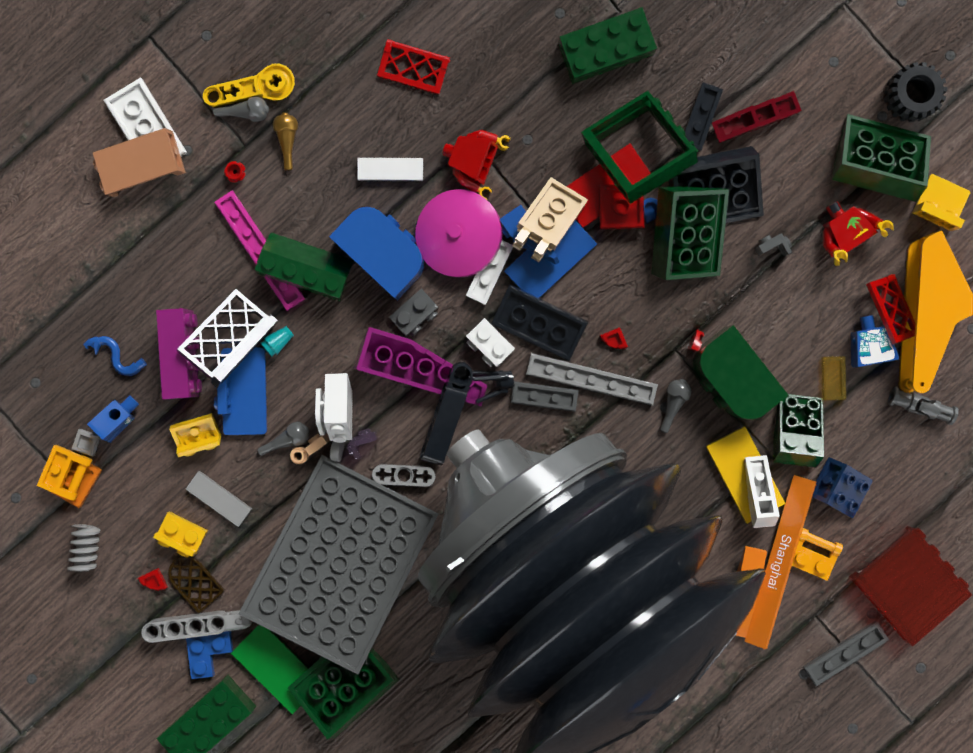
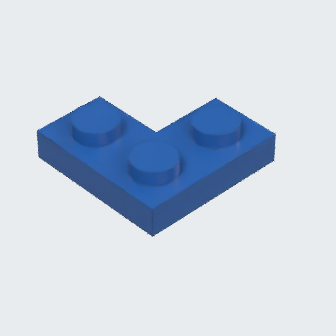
[186,631,233,679]

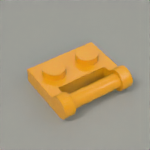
[37,445,92,501]
[792,528,843,581]

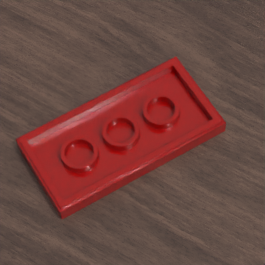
[566,143,651,228]

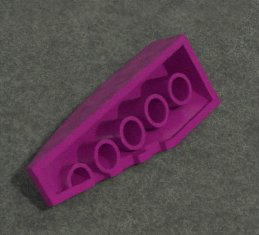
[354,327,487,406]

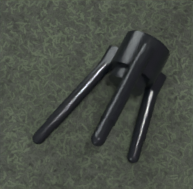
[472,370,514,403]

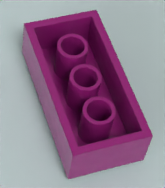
[156,308,202,399]

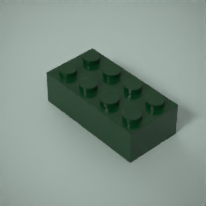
[558,7,657,84]
[156,674,256,753]

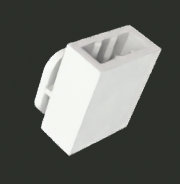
[315,373,353,443]

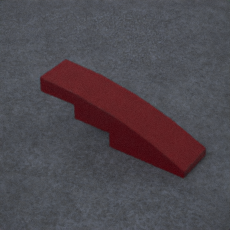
[712,91,802,143]

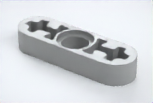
[372,464,436,487]

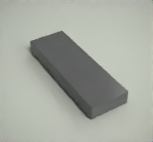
[511,381,579,412]

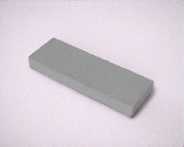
[186,471,252,527]

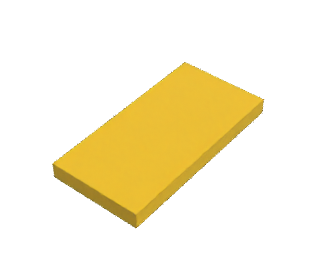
[706,426,785,524]

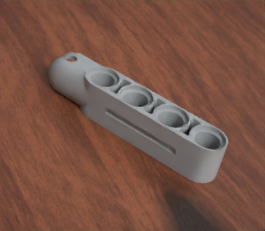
[141,610,252,643]

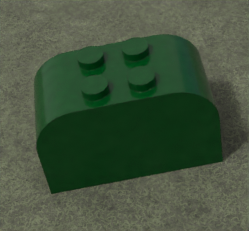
[693,325,789,419]

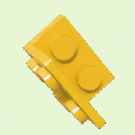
[912,174,970,231]

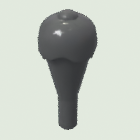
[213,97,269,122]
[660,379,692,433]
[257,421,309,456]

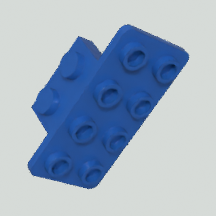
[214,347,267,435]

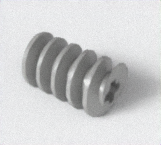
[67,524,100,571]

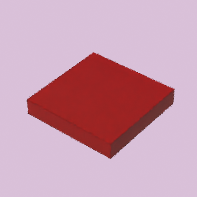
[599,184,644,230]

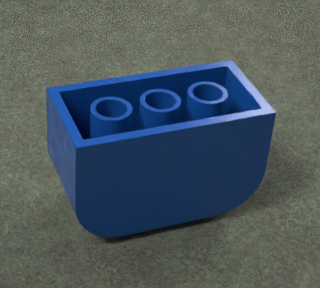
[329,207,424,301]

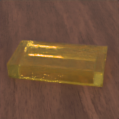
[822,356,846,400]

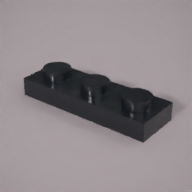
[685,82,723,152]

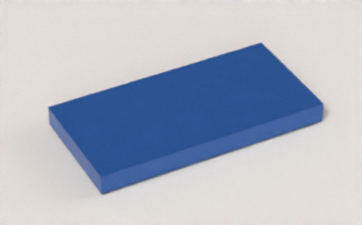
[504,220,597,298]

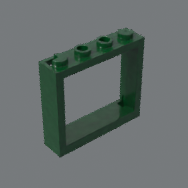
[581,90,698,204]

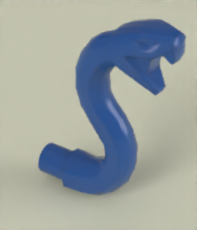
[84,336,147,376]

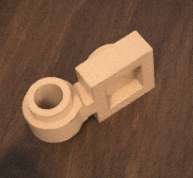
[290,433,330,464]

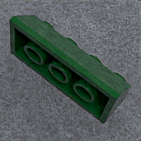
[255,232,354,301]

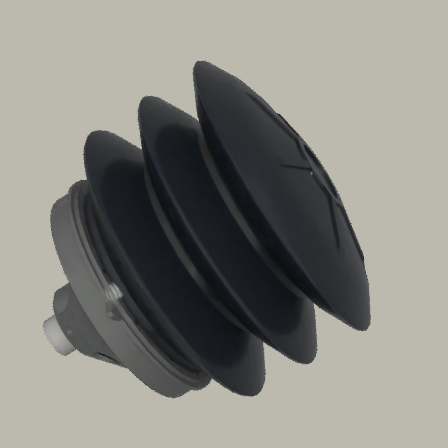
[418,430,766,753]

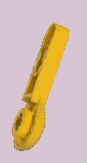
[203,64,295,108]

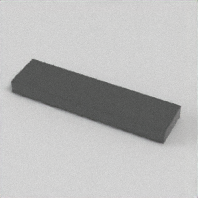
[803,620,889,686]

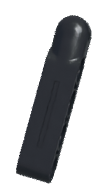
[420,362,473,466]

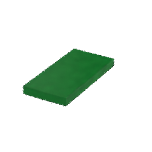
[231,625,310,714]

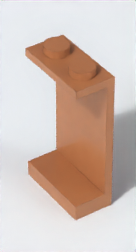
[93,128,186,197]

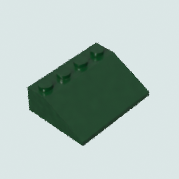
[832,114,931,202]
[651,187,729,280]
[288,648,400,740]

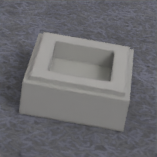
[71,429,100,457]

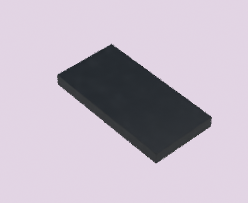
[491,285,588,361]

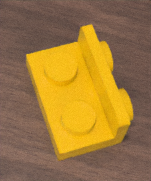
[153,511,208,557]

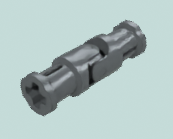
[888,387,959,425]

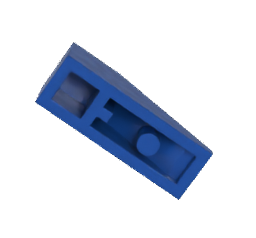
[500,205,559,264]

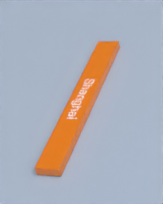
[744,475,816,649]

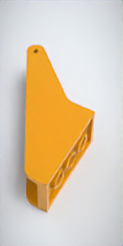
[898,231,973,393]

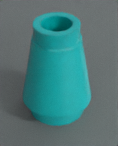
[261,326,294,357]

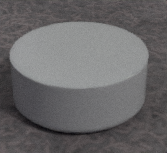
[330,441,344,462]

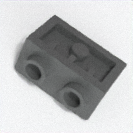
[389,288,439,337]

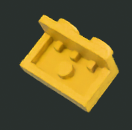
[169,413,221,457]

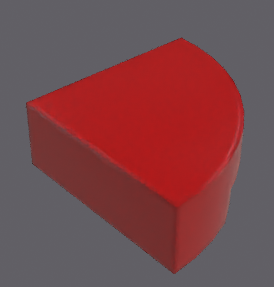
[599,327,628,349]
[688,329,704,352]
[137,568,168,590]

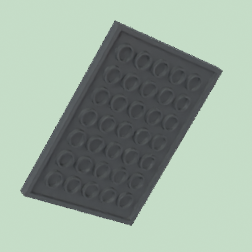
[239,455,438,674]

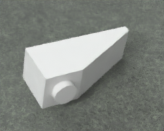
[745,455,779,528]

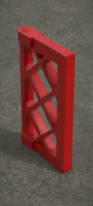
[377,39,450,95]
[866,274,916,345]

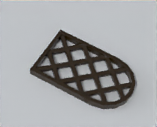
[168,556,225,614]

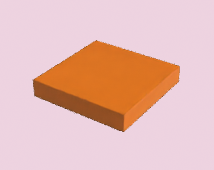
[49,461,102,508]

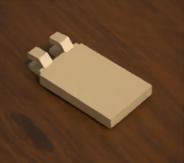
[513,177,588,262]

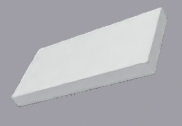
[104,77,187,157]

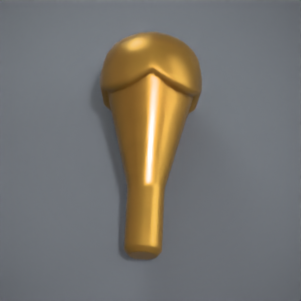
[273,113,298,170]

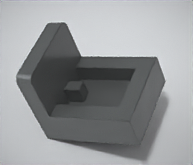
[754,233,792,256]

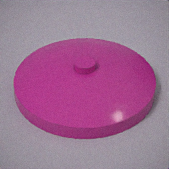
[415,189,502,278]

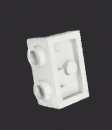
[466,318,515,367]

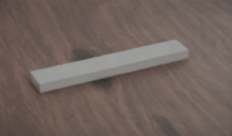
[526,353,658,405]

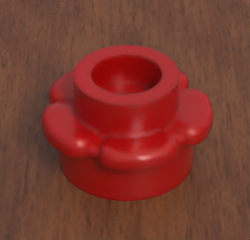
[224,161,246,183]

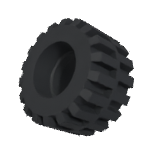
[884,62,947,123]

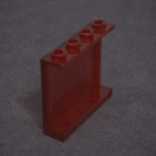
[849,526,972,647]

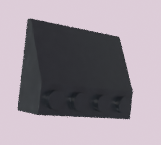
[668,146,764,223]

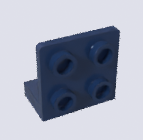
[812,457,873,518]

